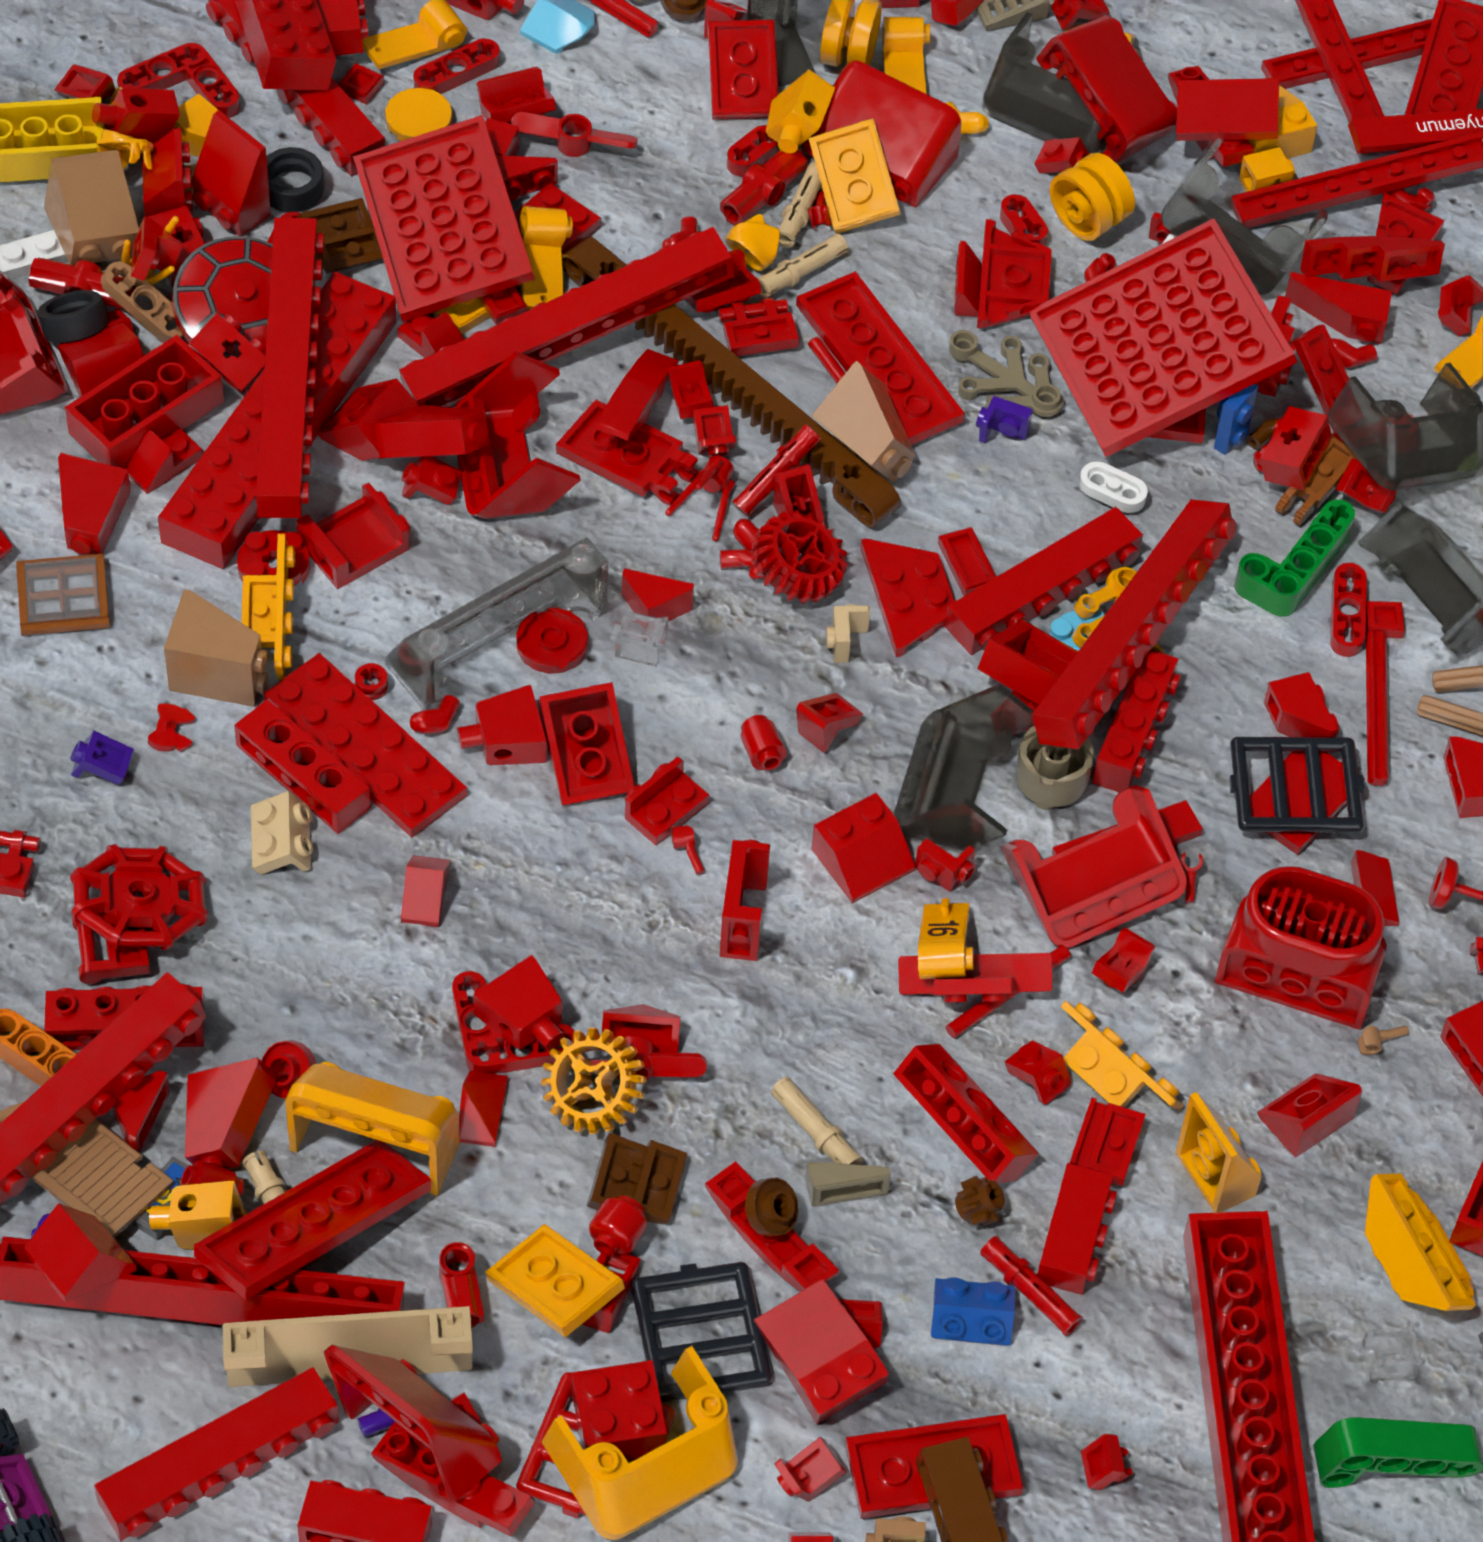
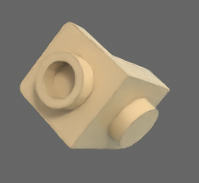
[826,604,870,663]

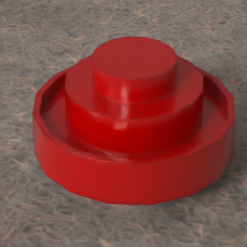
[262,1040,316,1099]

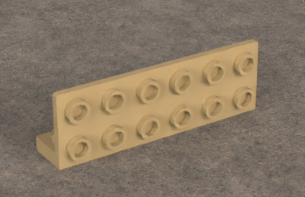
[223,1306,473,1387]

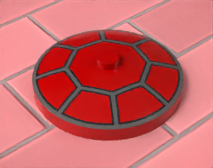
[172,236,273,358]

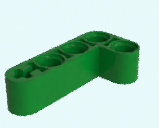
[1234,499,1355,617]
[1313,1417,1483,1488]

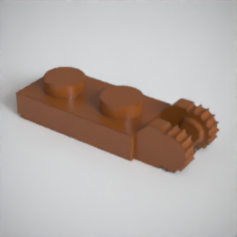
[1275,436,1360,526]

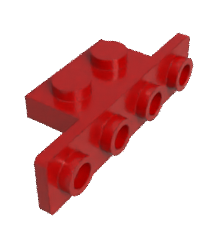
[898,953,1053,1002]

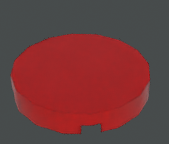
[516,607,589,674]

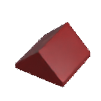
[58,323,143,397]
[1257,1073,1363,1158]
[24,1203,137,1303]

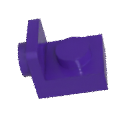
[976,396,1033,443]
[70,730,134,785]

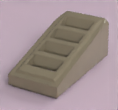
[975,0,1049,31]
[805,1162,891,1207]

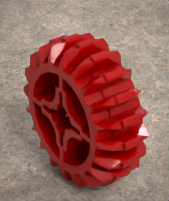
[751,510,848,605]

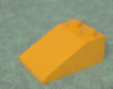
[1248,85,1317,159]
[1175,1092,1261,1213]

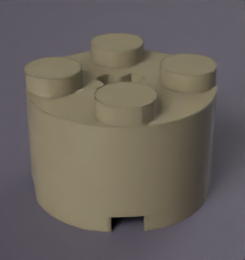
[1015,725,1094,810]

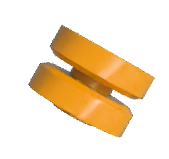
[820,0,882,67]
[1049,152,1135,241]

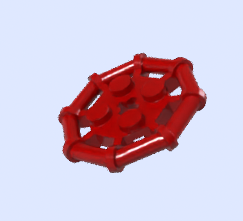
[70,844,208,950]

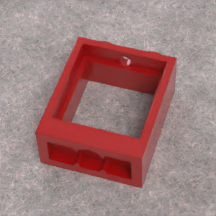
[977,619,1078,705]

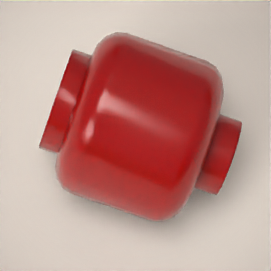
[588,1195,648,1256]

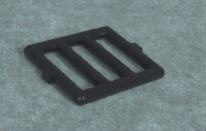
[1229,737,1365,832]
[631,1262,772,1402]

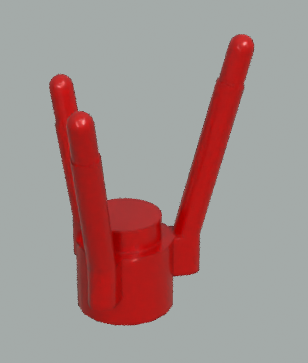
[665,455,735,542]

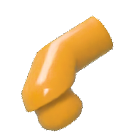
[946,102,989,135]

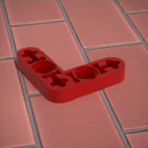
[117,43,240,118]
[452,971,574,1074]

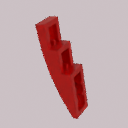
[1300,236,1445,282]
[595,349,679,441]

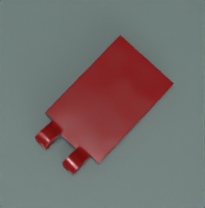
[556,399,698,505]

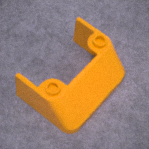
[285,1062,460,1196]
[541,1346,738,1540]

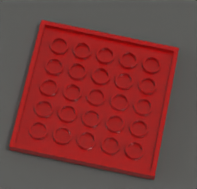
[1028,218,1297,457]

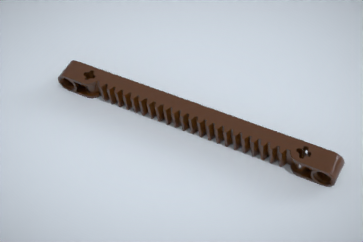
[561,237,901,528]

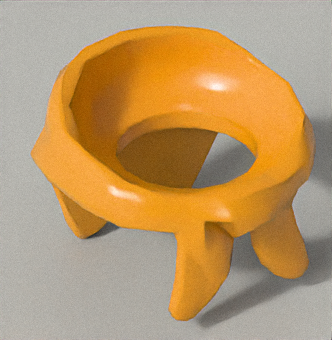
[96,129,154,170]
[725,214,780,271]

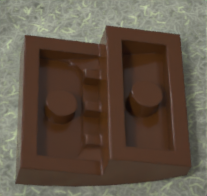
[297,198,383,274]
[587,1133,687,1224]

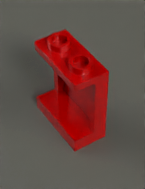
[296,482,411,590]
[719,839,770,961]

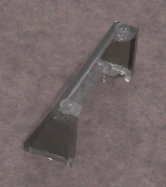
[385,537,608,710]

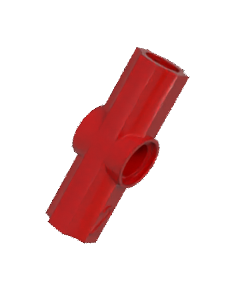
[720,148,807,226]
[28,257,136,309]

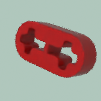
[726,125,779,177]
[1000,194,1048,246]

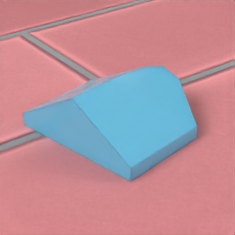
[520,0,595,54]

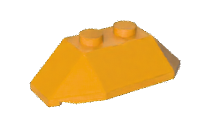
[1364,1173,1476,1311]

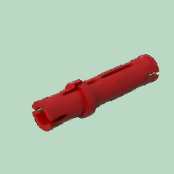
[732,424,821,517]
[980,1235,1083,1336]

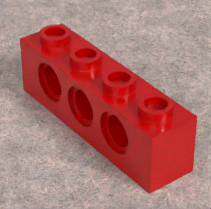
[234,699,371,834]
[893,1044,1039,1184]

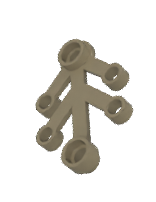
[949,330,1063,417]

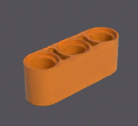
[0,1008,76,1087]

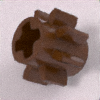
[955,1175,1005,1226]

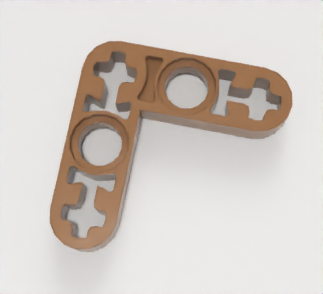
[101,261,184,343]

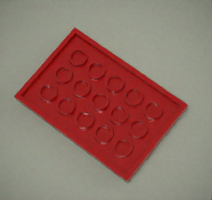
[353,115,535,322]

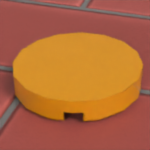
[385,88,452,141]

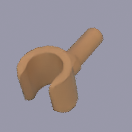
[1358,1026,1409,1056]

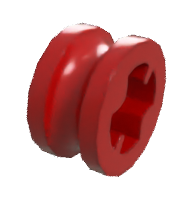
[355,663,388,700]

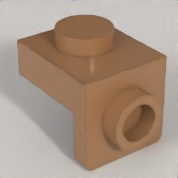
[865,1516,926,1542]

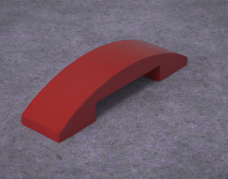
[705,1161,839,1292]

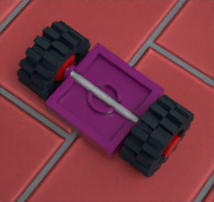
[0,1408,66,1542]

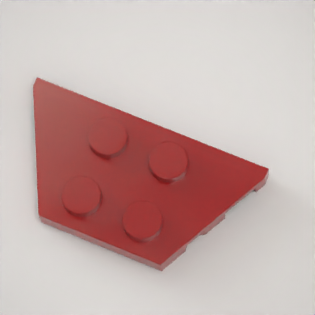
[977,219,1052,329]
[860,538,955,657]

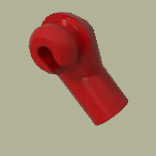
[1084,253,1116,282]

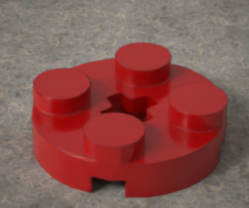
[237,530,310,586]

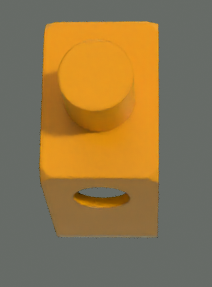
[766,69,835,153]
[149,1181,246,1250]

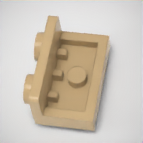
[251,791,313,875]

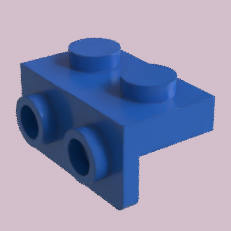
[1214,384,1258,455]
[931,1277,1015,1345]

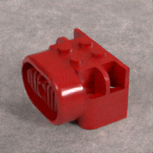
[1214,866,1387,1030]

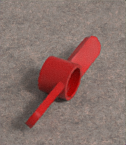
[511,112,638,157]
[571,1036,707,1080]

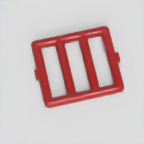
[516,1372,676,1519]

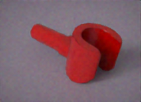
[808,191,832,229]
[671,825,705,875]
[1181,852,1203,903]

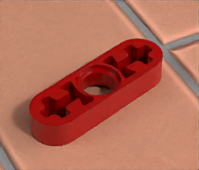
[413,38,500,94]
[1330,563,1367,657]

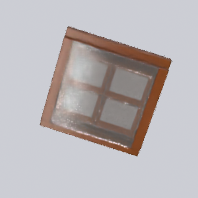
[16,553,110,636]

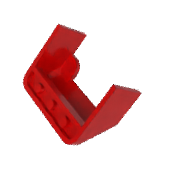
[455,351,581,519]

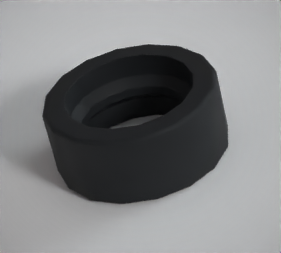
[266,147,325,212]
[37,290,109,343]

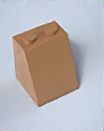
[44,150,139,265]
[811,361,916,483]
[164,589,269,707]

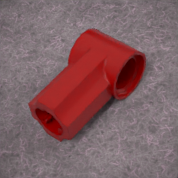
[439,1242,485,1328]

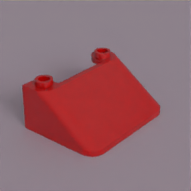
[1000,785,1187,948]
[324,1345,502,1502]

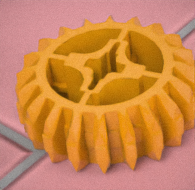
[540,1028,647,1134]

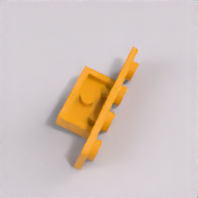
[241,534,295,680]
[1060,1000,1184,1111]

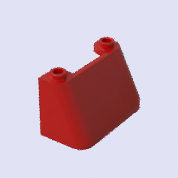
[1036,15,1177,164]
[802,60,962,208]
[0,270,68,415]

